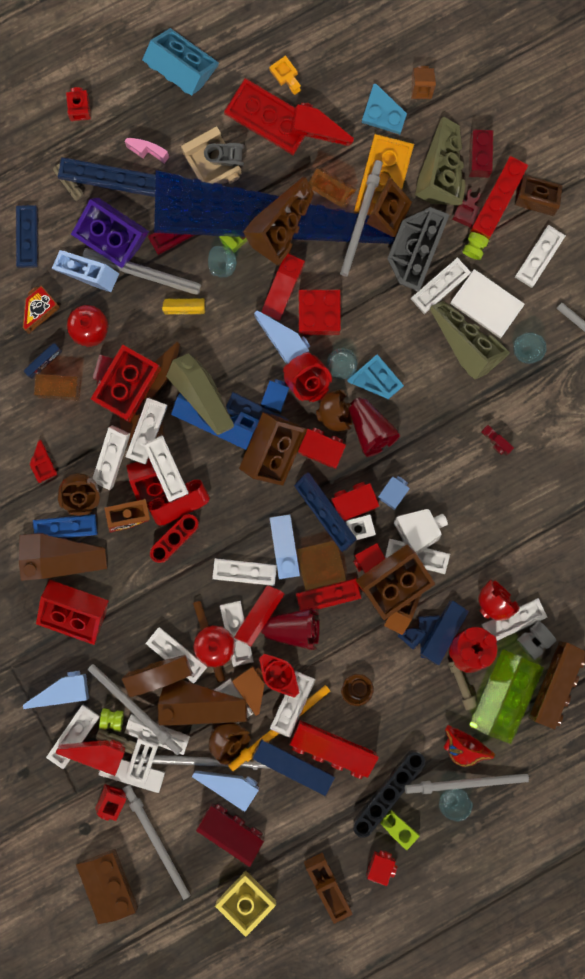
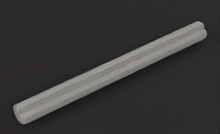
[83,248,201,295]

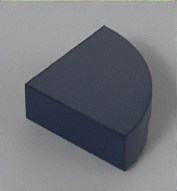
[398,628,427,649]

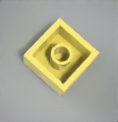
[215,871,276,937]

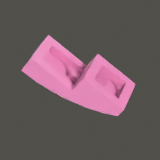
[125,138,169,164]

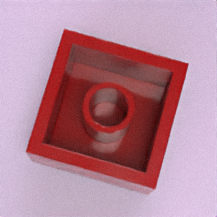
[299,290,341,335]

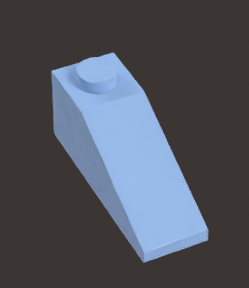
[52,250,119,292]
[254,311,310,364]
[270,515,300,579]
[23,671,89,709]
[192,771,259,812]

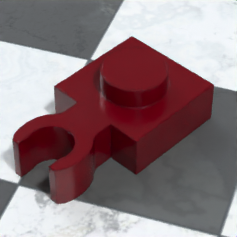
[452,189,481,228]
[481,425,514,456]

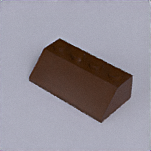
[528,641,585,730]

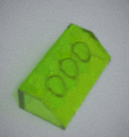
[470,649,544,744]

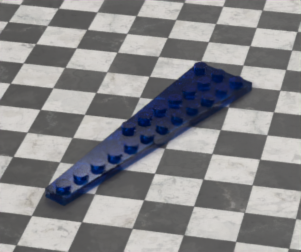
[154,170,399,244]

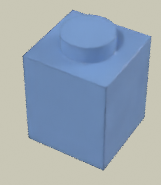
[377,476,410,510]

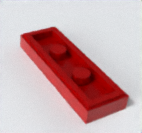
[296,578,361,610]
[234,585,284,647]

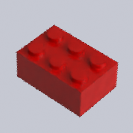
[91,344,161,423]

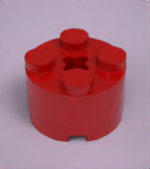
[283,352,332,402]
[449,627,497,673]

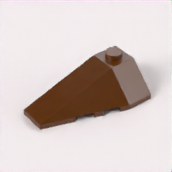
[243,177,314,265]
[19,533,107,581]
[158,680,247,725]

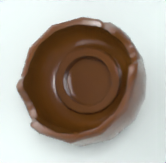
[341,674,374,706]

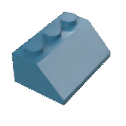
[142,28,219,96]

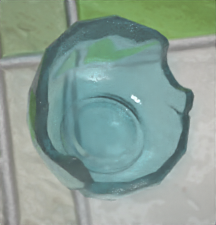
[208,246,237,278]
[513,332,547,364]
[327,347,358,380]
[439,789,473,822]

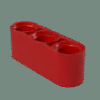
[147,479,210,526]
[150,514,199,563]

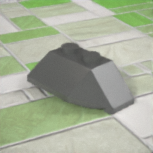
[387,207,449,292]

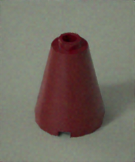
[349,397,400,457]
[261,608,320,650]

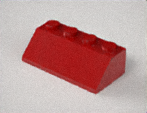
[290,720,379,779]

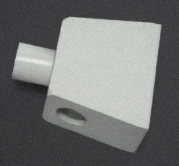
[394,509,448,554]

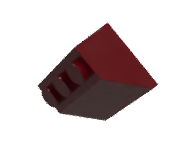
[196,803,264,867]

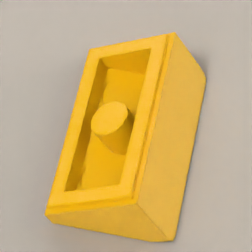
[162,298,205,315]

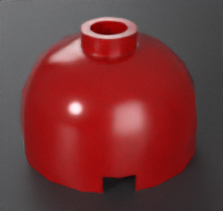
[67,305,109,347]
[478,579,520,621]
[193,625,236,668]

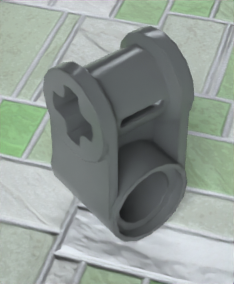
[204,143,245,167]

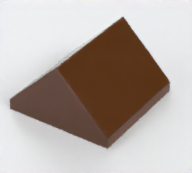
[515,175,563,216]
[366,178,412,237]

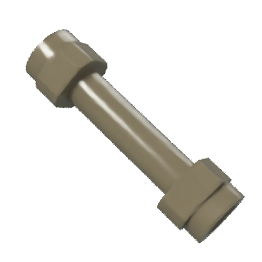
[448,661,477,710]

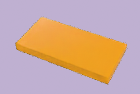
[354,134,414,217]

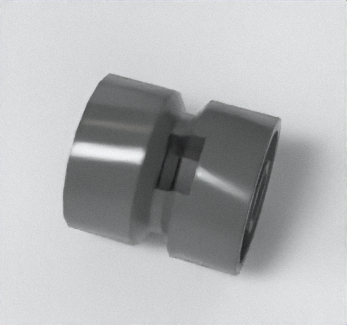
[517,621,557,660]

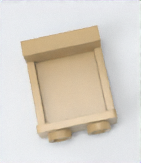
[181,126,242,194]

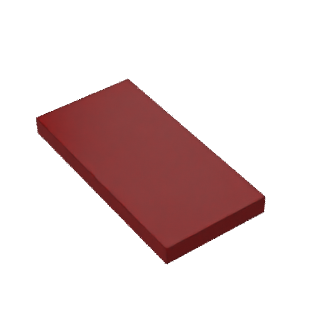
[224,78,306,156]

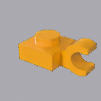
[269,56,301,95]

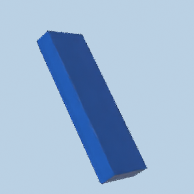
[33,514,98,538]

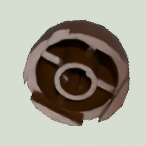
[316,389,353,431]
[58,473,100,516]
[209,722,251,765]

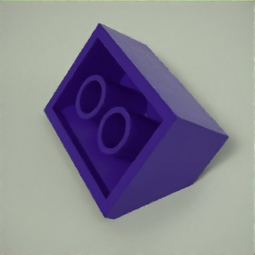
[71,198,149,268]

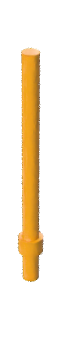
[228,685,330,771]

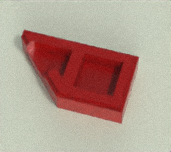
[29,440,58,484]

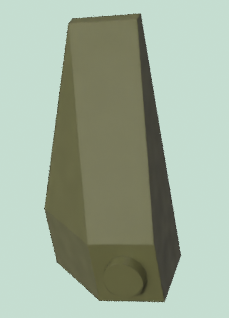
[415,117,466,205]
[430,301,510,380]
[166,353,234,435]

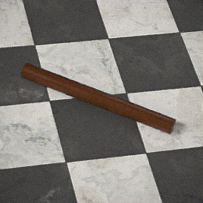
[193,601,225,683]

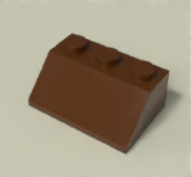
[239,412,307,486]
[355,544,435,620]
[76,849,138,924]

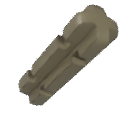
[53,164,84,201]
[96,729,136,754]

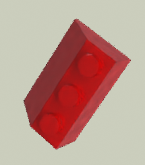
[36,580,109,645]

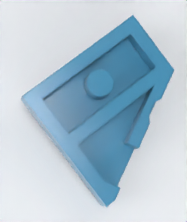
[362,84,407,135]
[347,354,404,399]

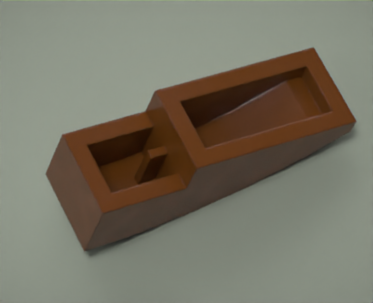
[145,341,182,400]
[122,655,193,698]
[304,852,353,924]

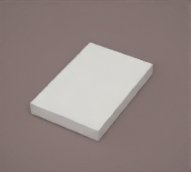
[450,269,525,339]

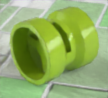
[462,232,489,260]
[99,708,124,732]

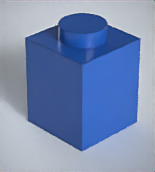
[261,379,289,413]

